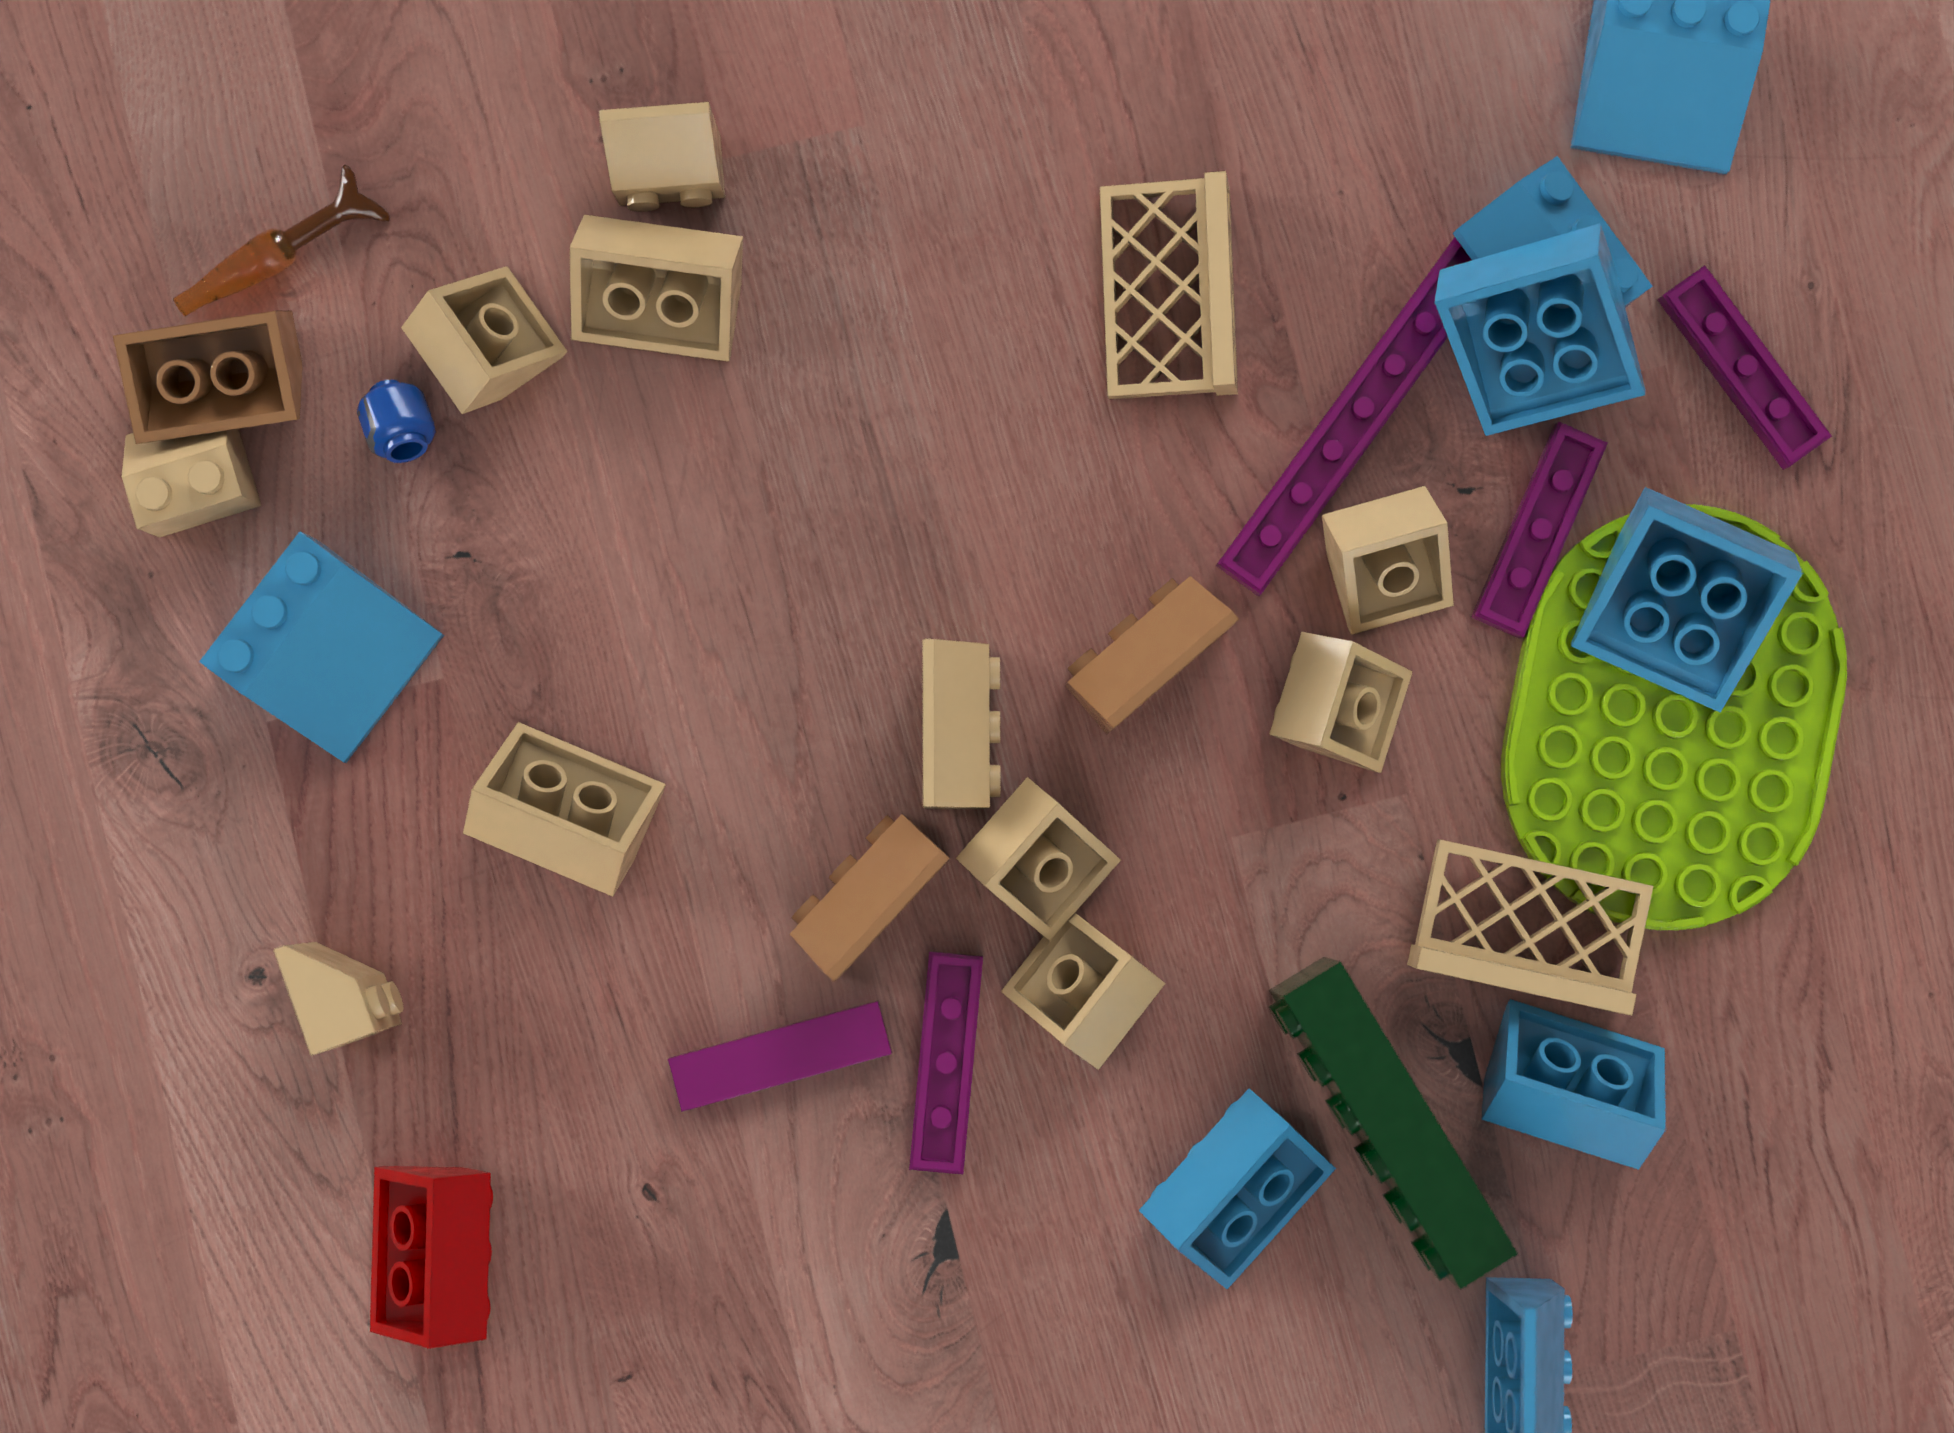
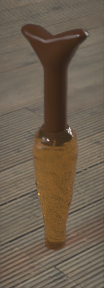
[173,165,390,317]

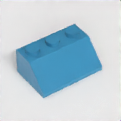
[1453,156,1653,308]
[1481,999,1666,1170]
[1139,1088,1336,1289]

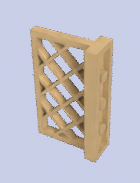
[1100,171,1238,399]
[1407,839,1654,1016]

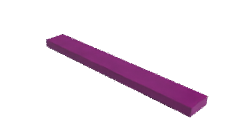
[1216,237,1472,597]

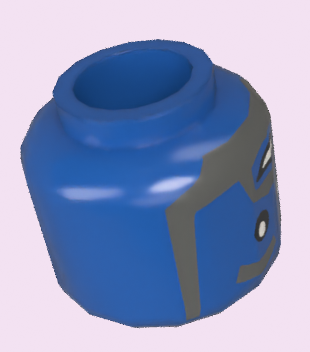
[357,379,436,463]

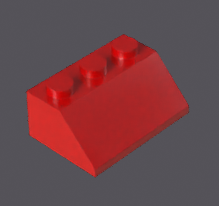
[370,1166,493,1349]

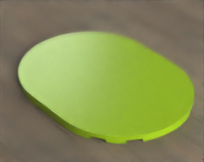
[1501,504,1847,930]

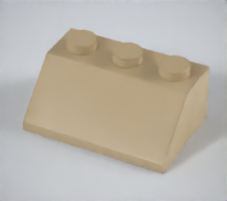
[570,215,743,362]
[923,639,1001,809]
[463,722,666,897]

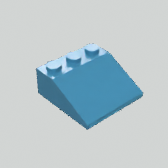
[1570,0,1771,174]
[1435,223,1645,436]
[1571,487,1803,713]
[199,531,444,763]
[1485,1277,1573,1433]

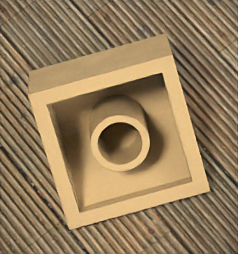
[599,102,725,211]
[401,266,567,414]
[122,429,262,538]
[1322,486,1454,635]
[1269,632,1412,773]
[956,777,1121,941]
[1001,913,1166,1070]
[274,942,403,1056]

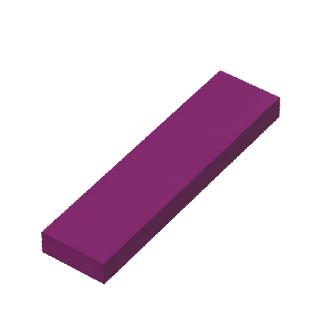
[1657,265,1832,470]
[1471,422,1608,639]
[909,951,983,1175]
[668,1001,892,1112]

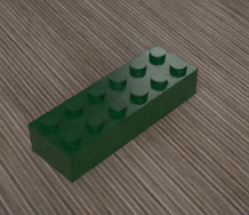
[1268,957,1518,1289]

